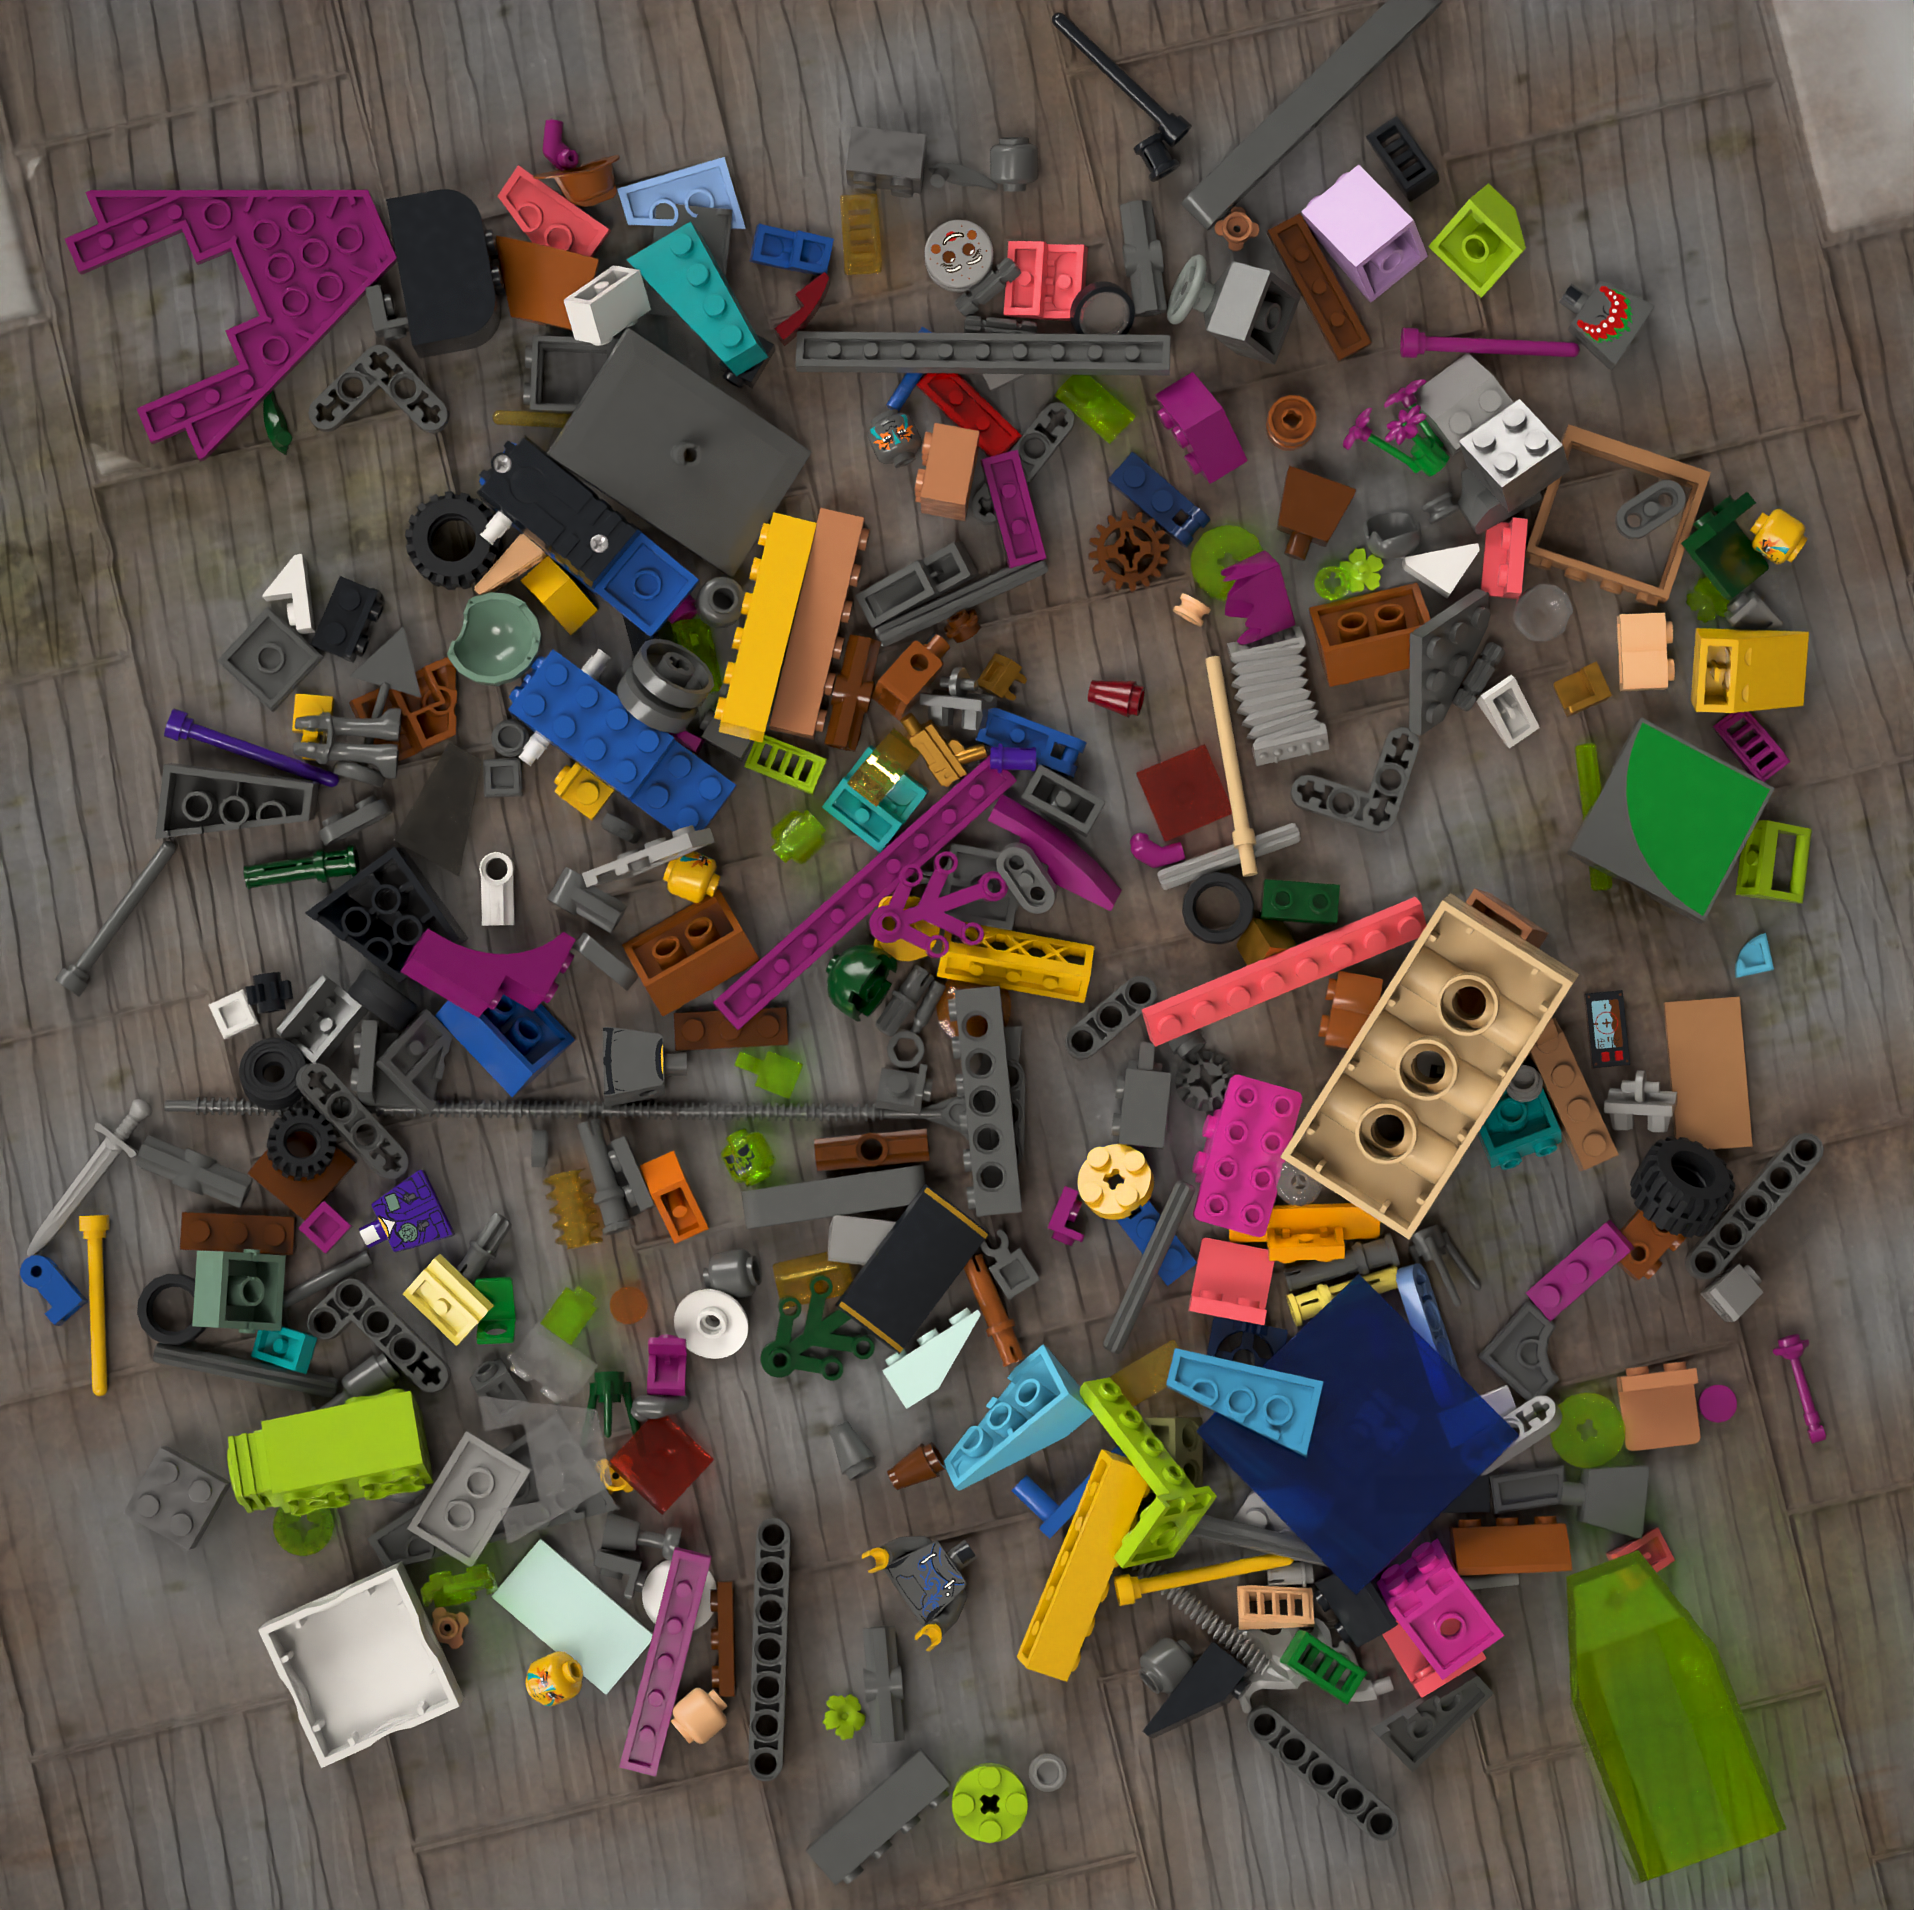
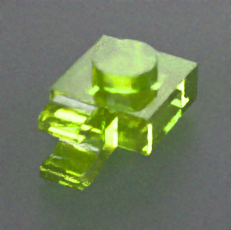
[734,1051,803,1099]

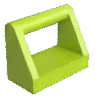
[1735,820,1812,904]

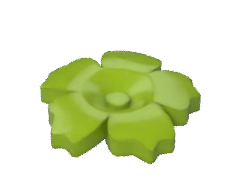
[1338,548,1384,593]
[822,1694,866,1741]

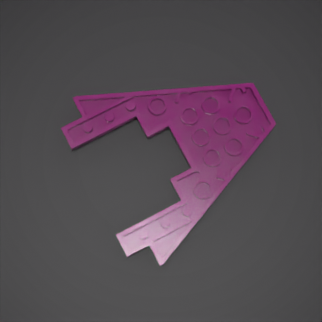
[65,190,397,462]

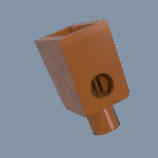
[872,633,950,721]

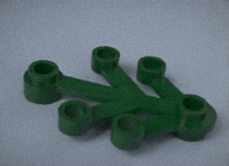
[760,1274,875,1381]

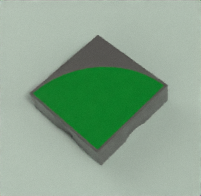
[1566,717,1775,924]

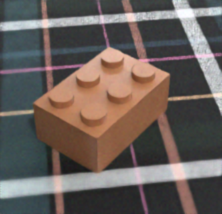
[915,423,979,521]

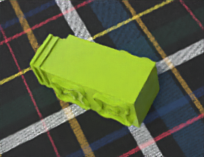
[227,1389,434,1516]

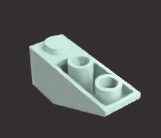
[882,1307,981,1409]

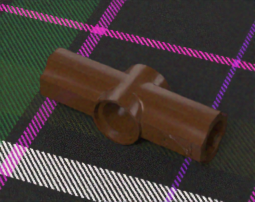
[824,635,881,752]
[814,1128,930,1172]

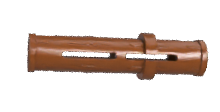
[964,1254,1026,1367]

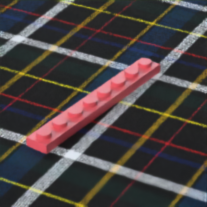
[1142,897,1426,1047]

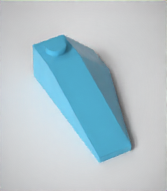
[944,1344,1094,1491]

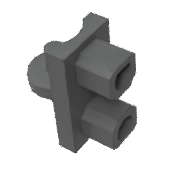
[920,667,997,730]

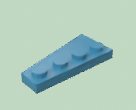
[1166,1348,1324,1458]

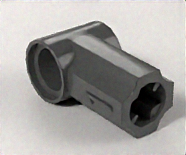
[547,867,627,933]

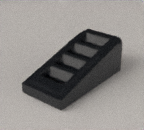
[1366,116,1440,202]

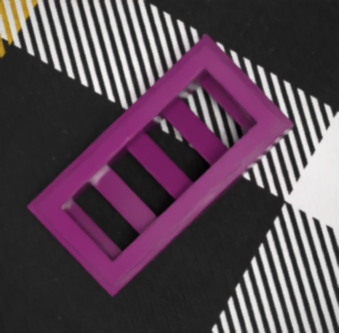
[1712,711,1791,782]

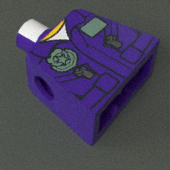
[359,1170,455,1252]

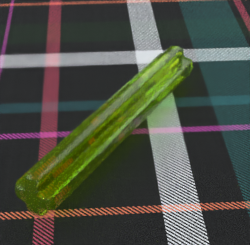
[1575,743,1612,891]

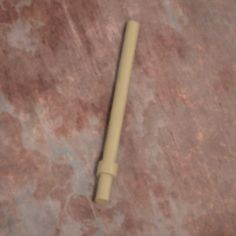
[1205,656,1258,877]

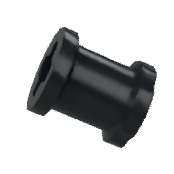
[1133,132,1180,182]

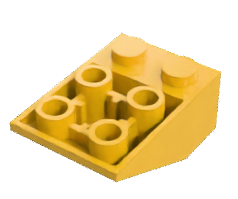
[1691,628,1809,713]

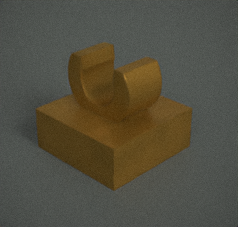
[978,653,1027,701]

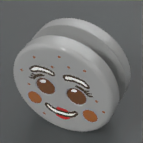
[925,220,994,293]

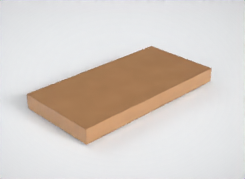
[1663,997,1753,1150]

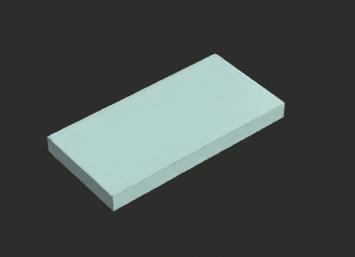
[491,1538,653,1695]

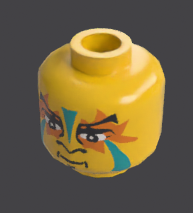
[1750,508,1808,564]
[663,851,721,903]
[525,1651,583,1706]

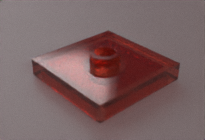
[1136,744,1232,843]
[607,1416,714,1515]

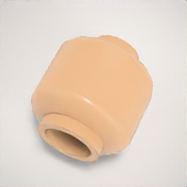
[671,1688,728,1744]

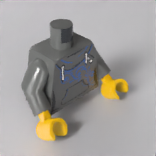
[861,1536,977,1651]

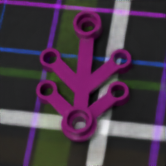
[869,851,1008,958]

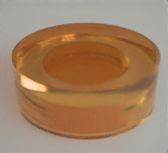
[610,1287,648,1324]

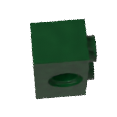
[1260,879,1340,925]

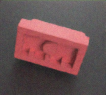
[1188,1237,1274,1325]
[1382,1618,1487,1698]

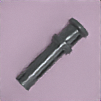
[577,1119,636,1235]
[1283,1232,1400,1292]

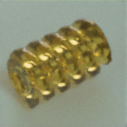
[542,1168,603,1250]

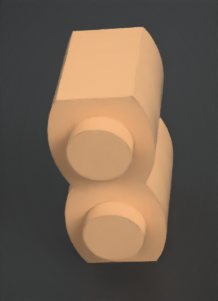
[1617,613,1675,691]

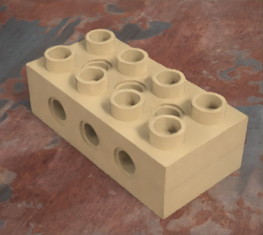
[1280,893,1579,1240]

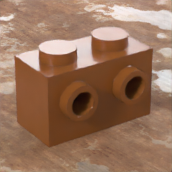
[1617,1209,1687,1281]

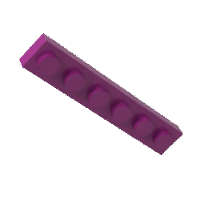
[619,1547,712,1777]

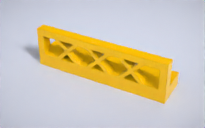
[937,922,1094,1003]

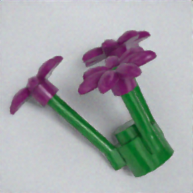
[1343,379,1450,477]

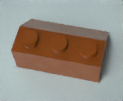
[1309,583,1431,687]
[622,889,760,1017]
[1449,1516,1572,1576]

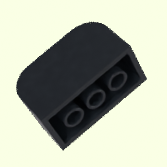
[386,189,506,358]

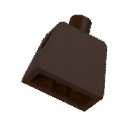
[1277,465,1356,561]

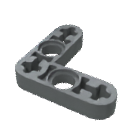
[308,344,449,434]
[1290,727,1419,833]

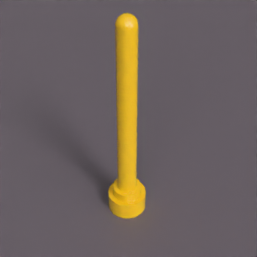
[79,1215,110,1396]
[1114,1554,1294,1606]

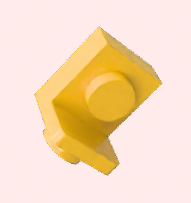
[554,762,615,821]

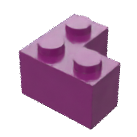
[1155,372,1248,484]

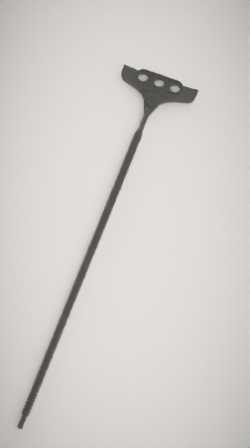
[164,1026,1025,1188]

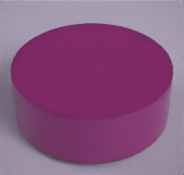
[1698,1385,1737,1423]

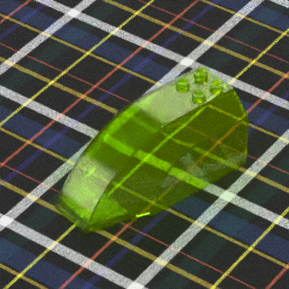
[1566,1550,1786,1885]

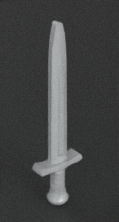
[27,1099,152,1256]

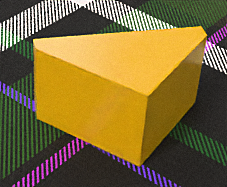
[520,556,598,636]

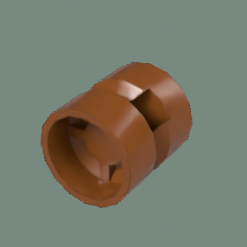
[1266,395,1317,451]

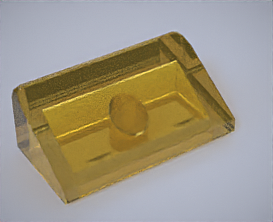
[773,1252,853,1309]

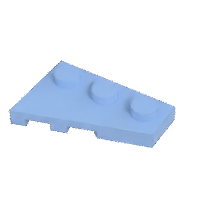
[617,157,746,229]

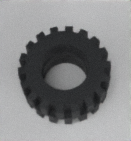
[405,491,503,590]
[1630,1136,1735,1238]

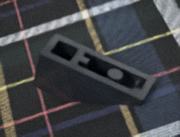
[1142,1642,1253,1739]

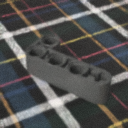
[307,1279,452,1392]

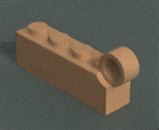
[1527,1018,1619,1171]

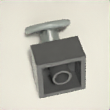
[1167,254,1301,365]

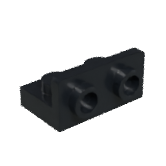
[311,576,385,663]

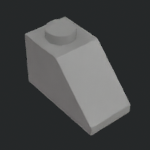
[1700,1264,1764,1322]

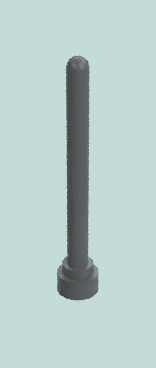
[55,841,176,997]

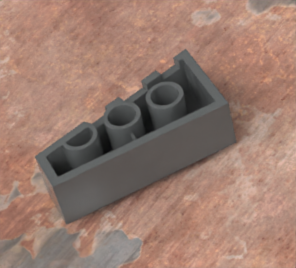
[155,763,319,839]

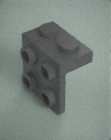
[351,1020,438,1108]

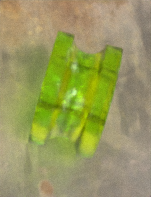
[1314,566,1351,600]

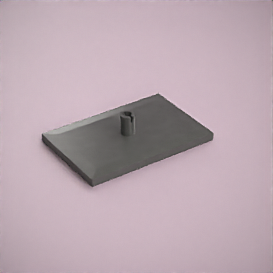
[547,328,812,578]

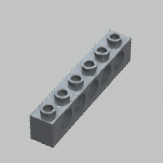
[948,986,1022,1216]

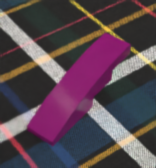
[988,794,1122,911]

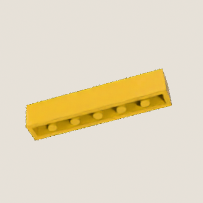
[714,512,817,743]
[1016,1449,1151,1682]

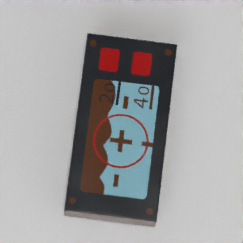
[1584,990,1630,1069]

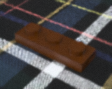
[674,1007,789,1051]
[180,1212,296,1255]
[710,1580,736,1697]

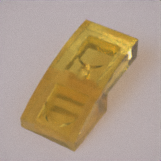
[847,728,921,807]
[1109,1339,1179,1406]

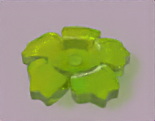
[1686,577,1729,623]

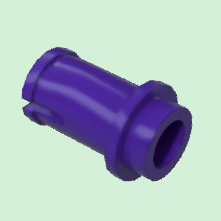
[990,743,1036,773]

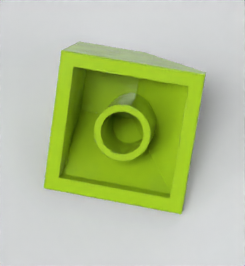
[1428,183,1526,298]

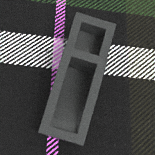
[855,542,979,628]

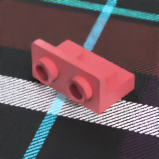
[1481,518,1528,599]

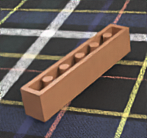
[769,508,870,740]

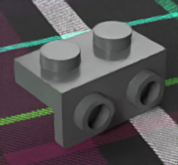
[276,975,368,1064]

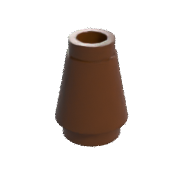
[887,1442,946,1490]

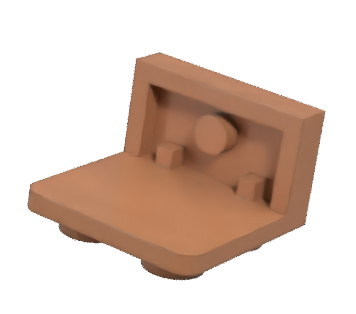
[1616,1361,1701,1451]

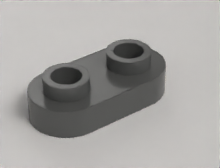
[1615,480,1686,540]
[318,795,392,846]
[996,842,1057,914]

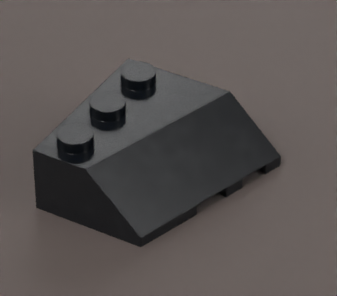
[305,847,469,983]

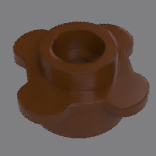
[943,609,981,643]

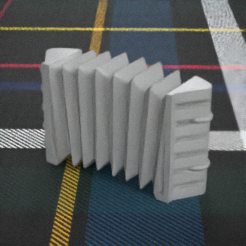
[1227,626,1329,766]

